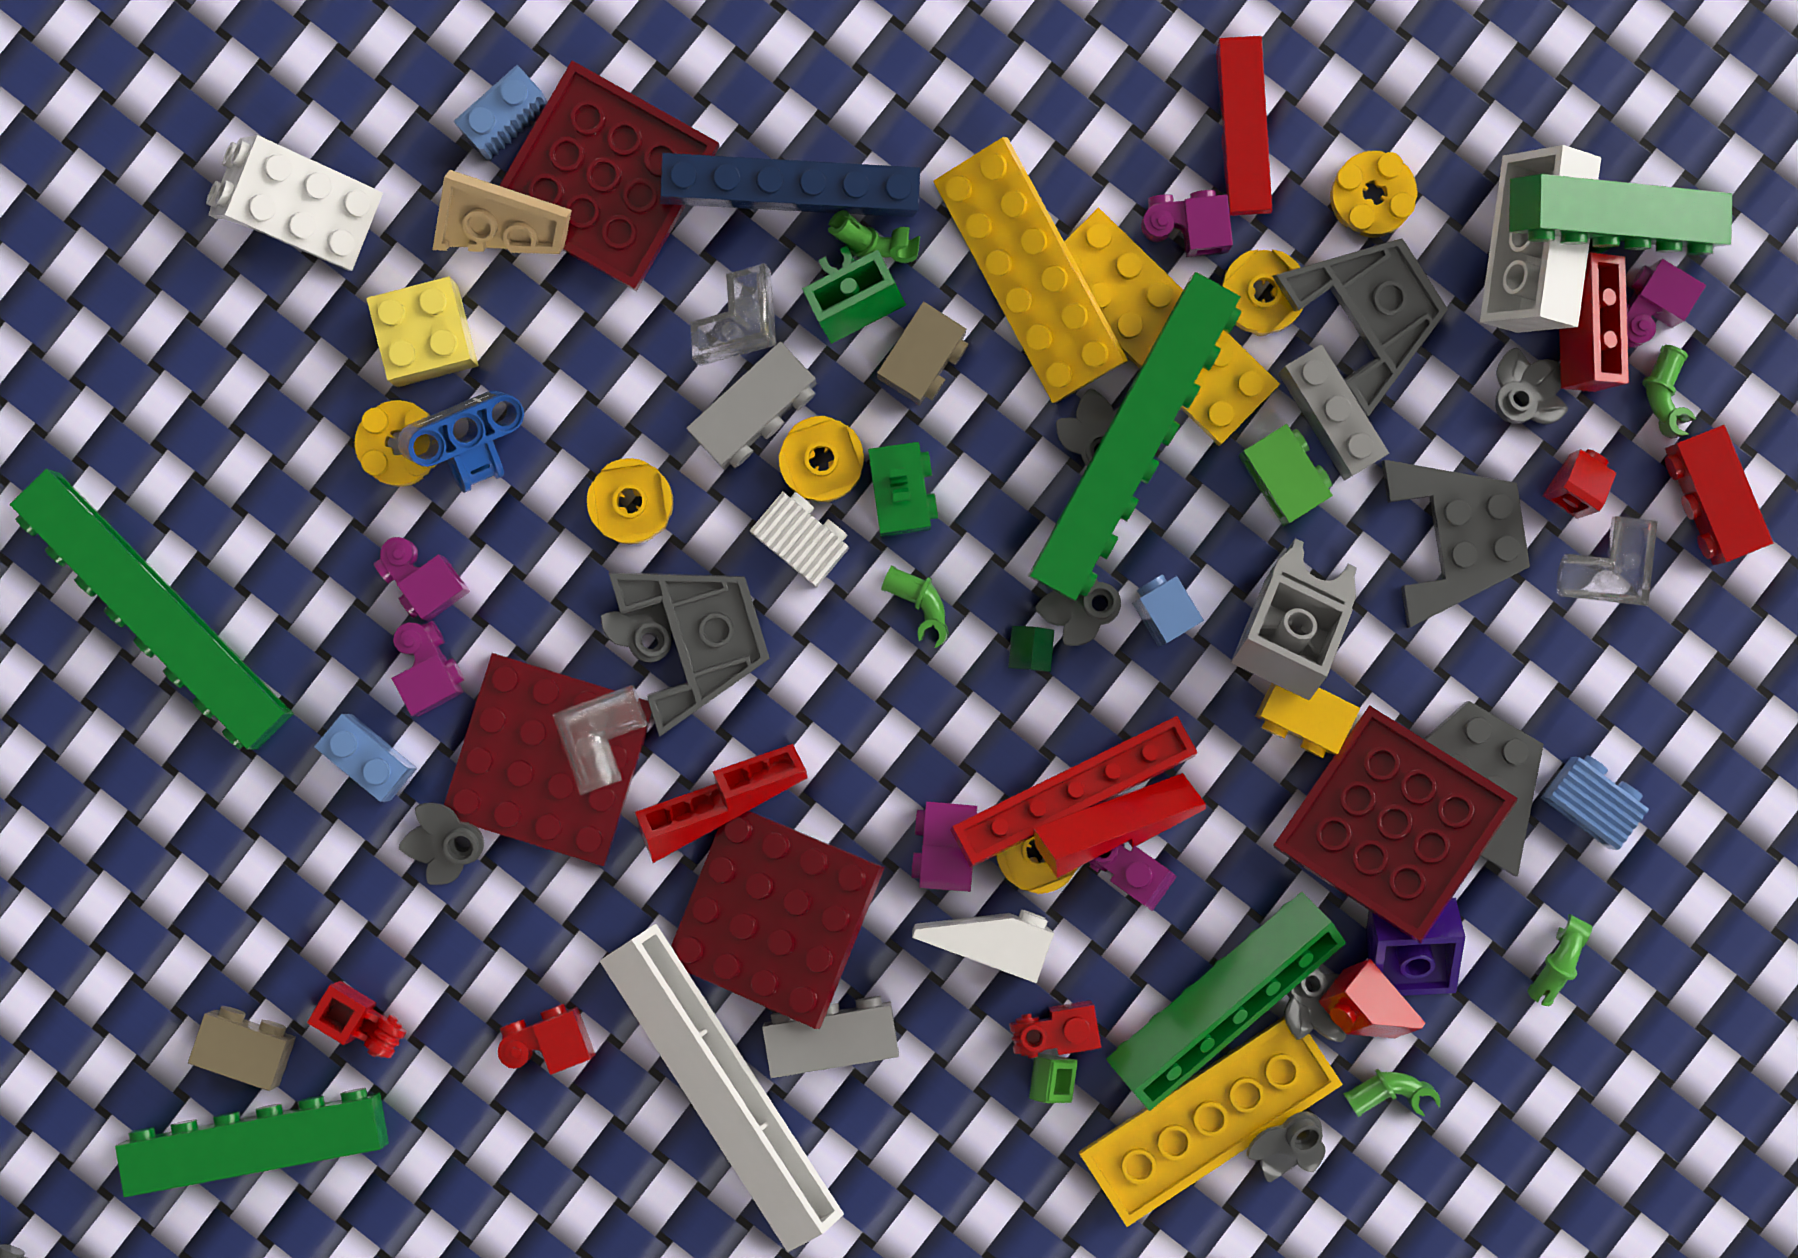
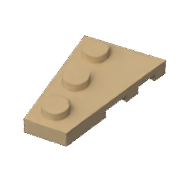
[432,170,572,254]

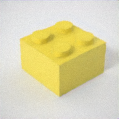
[366,276,479,387]

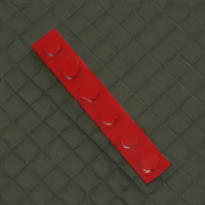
[950,716,1198,868]

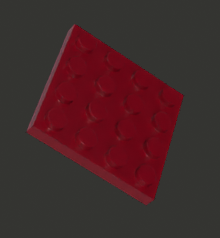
[499,60,720,292]
[444,653,653,866]
[1273,705,1518,944]
[671,811,885,1029]

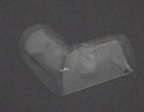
[690,263,776,366]
[1557,516,1658,606]
[552,685,648,795]

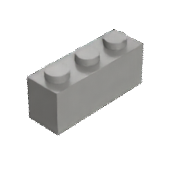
[687,341,817,470]
[1278,344,1390,481]
[762,996,899,1078]

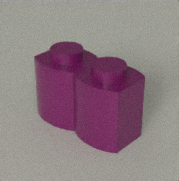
[911,802,978,892]

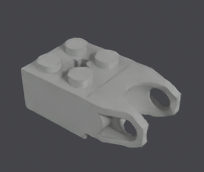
[1231,538,1357,700]

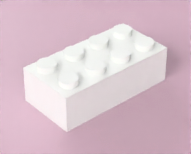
[1480,145,1601,333]

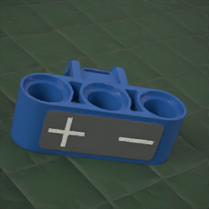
[397,391,524,493]

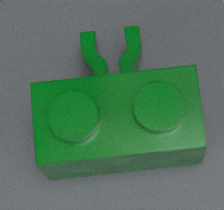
[802,246,906,344]
[868,442,938,537]

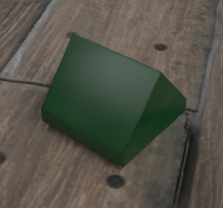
[1008,626,1054,672]

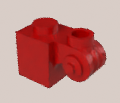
[307,981,407,1058]
[1009,1000,1101,1058]
[498,1003,596,1075]

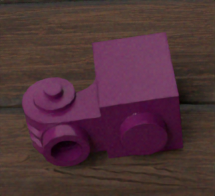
[1141,190,1233,258]
[1627,258,1706,348]
[373,537,470,621]
[391,620,464,717]
[1088,844,1177,911]

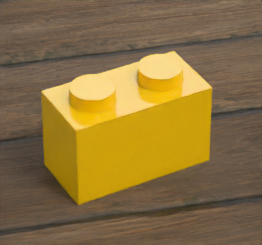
[1255,683,1360,758]

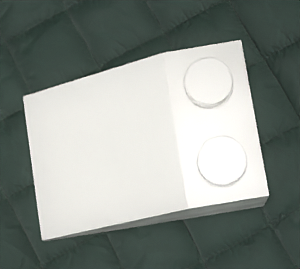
[912,909,1054,983]

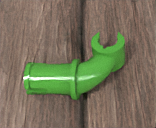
[828,210,920,263]
[1642,344,1696,439]
[881,565,949,648]
[1527,914,1592,1006]
[1343,1069,1440,1118]

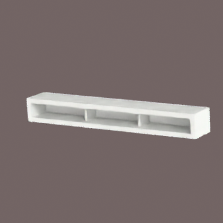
[599,924,844,1252]

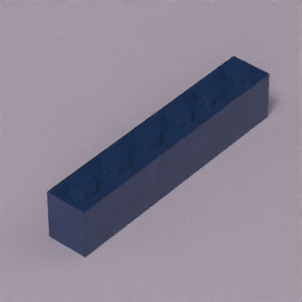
[660,153,920,217]

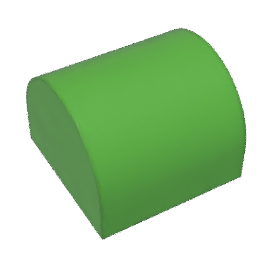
[1029,1054,1078,1103]

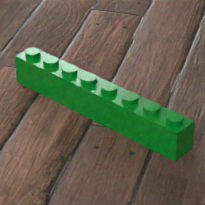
[1028,272,1242,601]
[9,469,294,749]

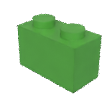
[1238,424,1333,527]

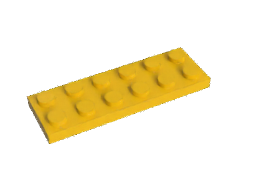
[933,137,1128,403]
[1064,207,1280,446]
[1079,1016,1343,1227]

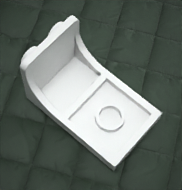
[206,135,383,271]

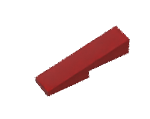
[1216,36,1272,216]
[635,744,808,863]
[1033,773,1206,878]

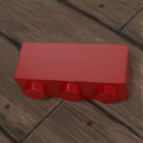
[1559,253,1629,392]
[1665,424,1774,565]

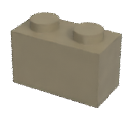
[877,301,968,406]
[188,1006,296,1091]

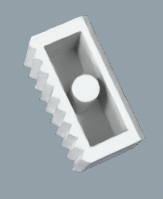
[750,491,849,588]

